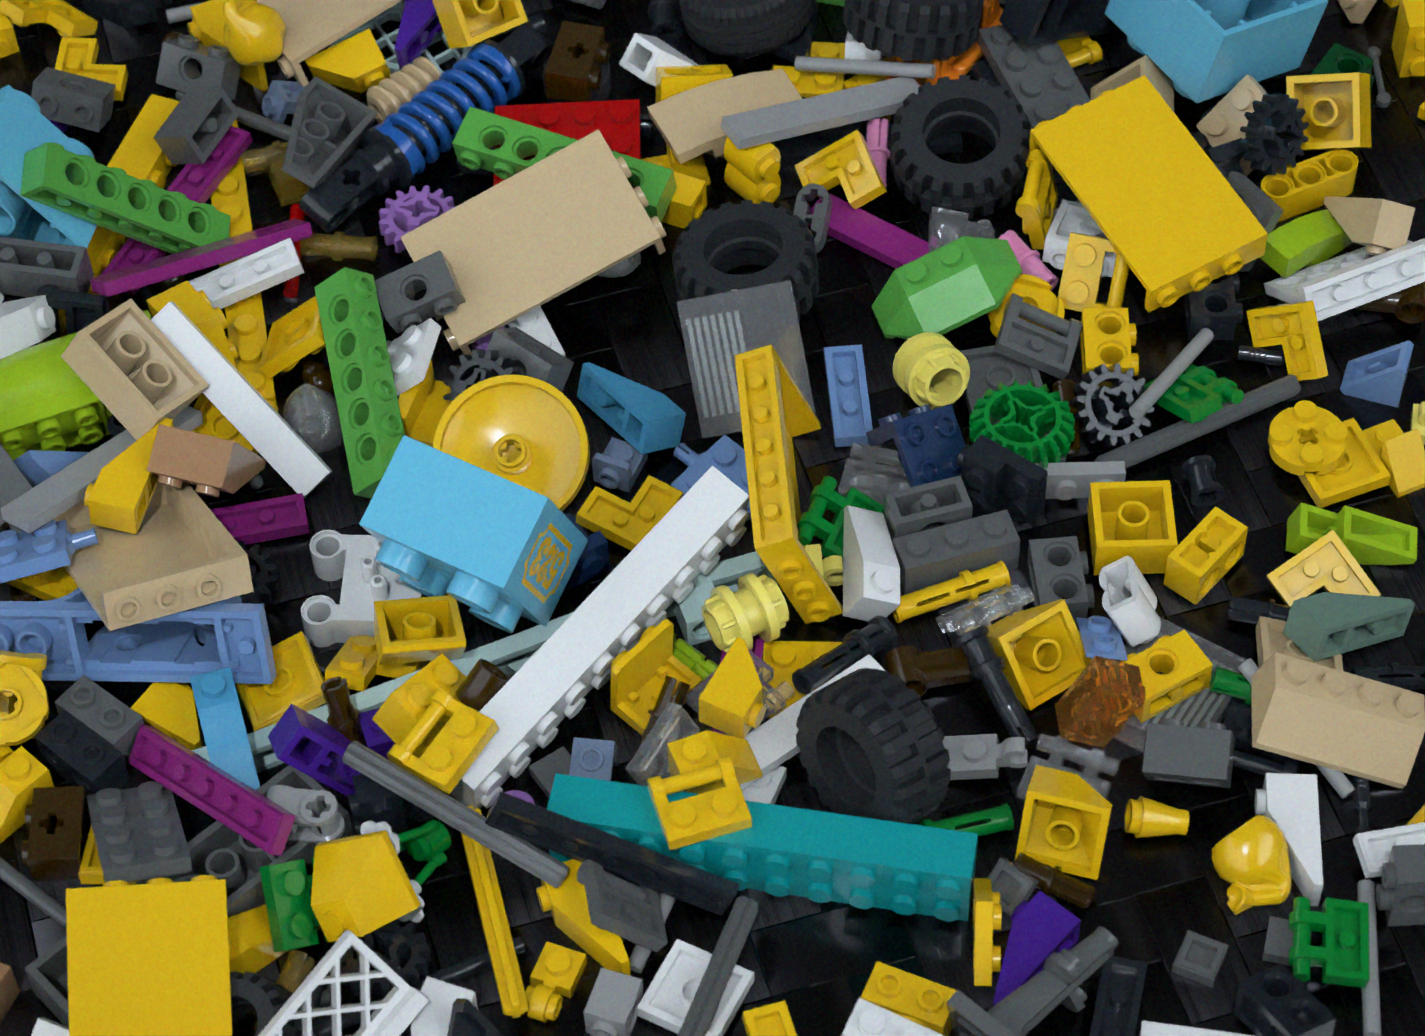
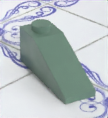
[1283,592,1415,662]

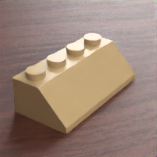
[1251,652,1425,789]

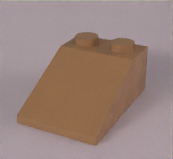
[147,424,266,498]

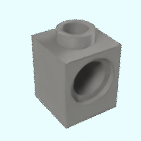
[584,968,644,1036]

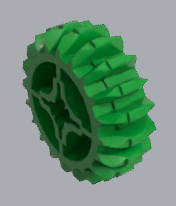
[969,379,1075,469]

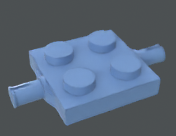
[671,434,751,522]
[0,519,99,583]

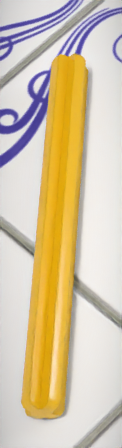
[460,805,529,1018]

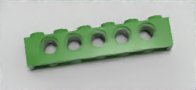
[452,106,677,222]
[20,142,230,254]
[314,267,405,499]

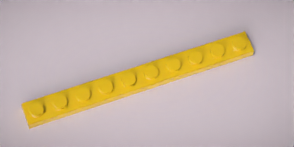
[211,120,277,405]

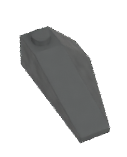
[282,76,378,189]

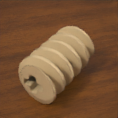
[367,57,441,124]

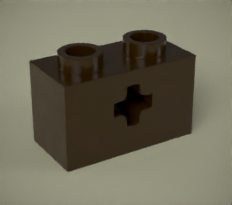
[544,21,611,102]
[21,786,90,882]

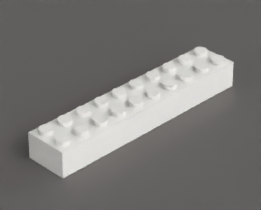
[450,466,749,810]

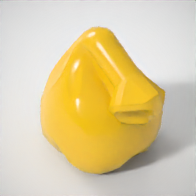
[223,0,286,67]
[1212,814,1292,915]

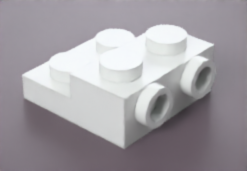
[1042,199,1116,278]

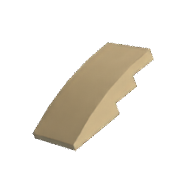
[647,69,803,164]

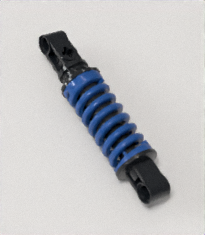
[299,22,554,233]

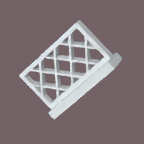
[1264,238,1425,321]
[258,930,429,1036]

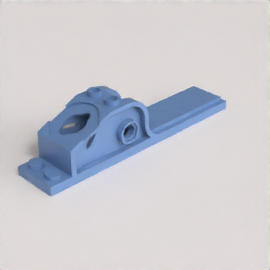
[0,587,277,684]

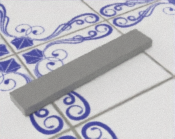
[721,77,920,150]
[1,406,203,534]

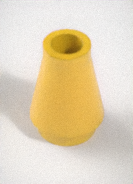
[1124,796,1189,838]

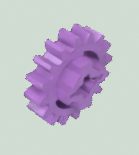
[379,185,456,257]

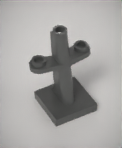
[946,926,1119,1036]

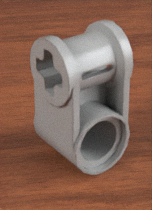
[266,785,345,843]

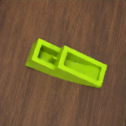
[1260,209,1353,279]
[1286,502,1417,565]

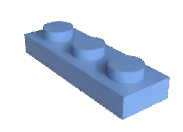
[824,345,873,447]

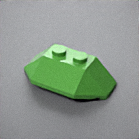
[871,236,1023,340]

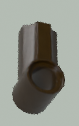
[1354,282,1425,324]
[884,646,970,696]
[455,659,516,712]

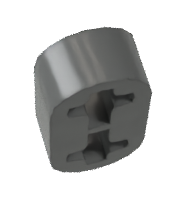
[793,183,832,254]

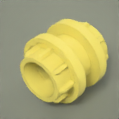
[892,332,970,409]
[701,573,789,653]

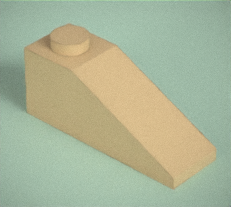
[1324,196,1415,256]

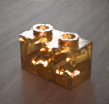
[1055,656,1146,748]

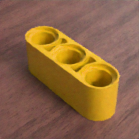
[1260,149,1358,222]

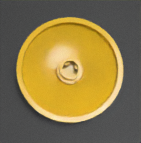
[433,375,590,511]

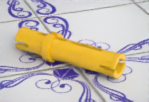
[892,561,1011,623]

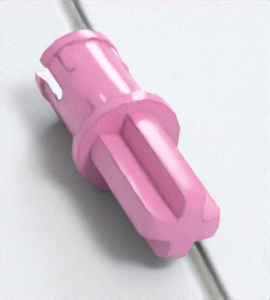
[866,117,891,188]
[998,230,1059,291]

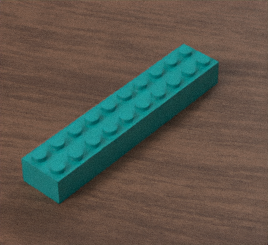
[547,773,978,921]

